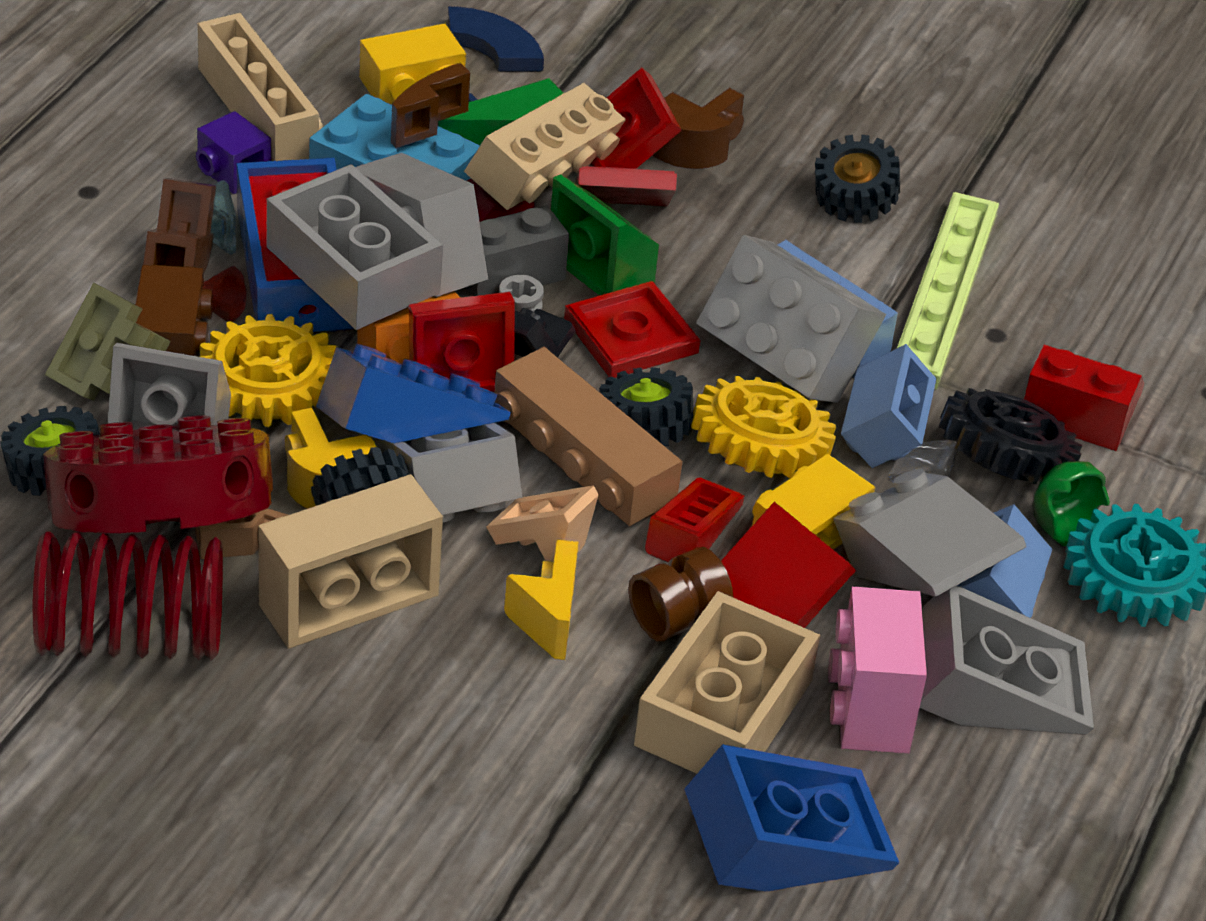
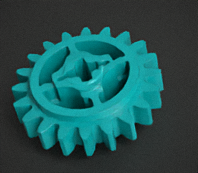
[1063,504,1206,627]

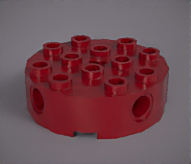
[43,415,273,533]

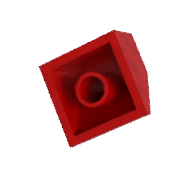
[1024,345,1145,451]

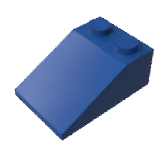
[684,744,900,892]

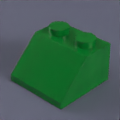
[551,174,659,296]

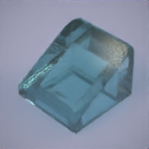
[210,180,236,255]

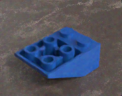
[316,344,511,443]

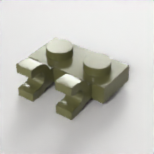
[45,282,171,401]

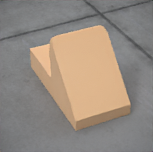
[486,485,599,562]

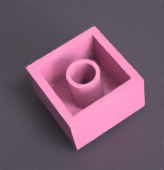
[828,587,927,753]

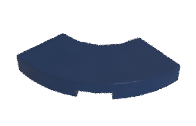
[447,6,544,72]

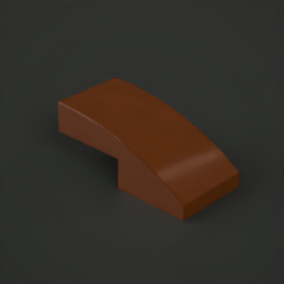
[391,62,470,148]

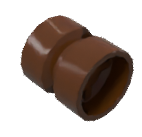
[628,547,734,641]

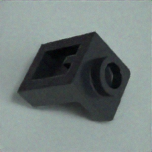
[514,308,576,358]

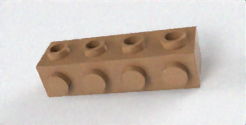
[494,347,683,526]

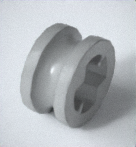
[499,275,544,312]

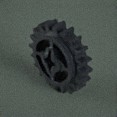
[939,388,1082,484]

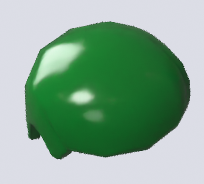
[1032,461,1110,547]

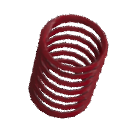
[32,531,223,661]

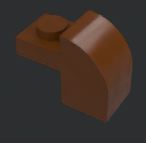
[652,88,744,169]
[143,178,216,273]

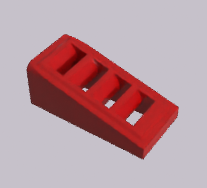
[645,477,745,562]

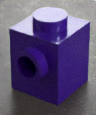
[196,111,271,194]

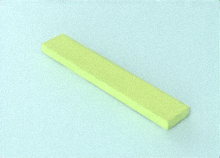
[897,192,999,390]

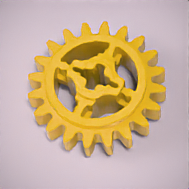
[200,314,337,427]
[691,376,836,478]

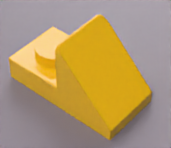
[504,539,579,660]

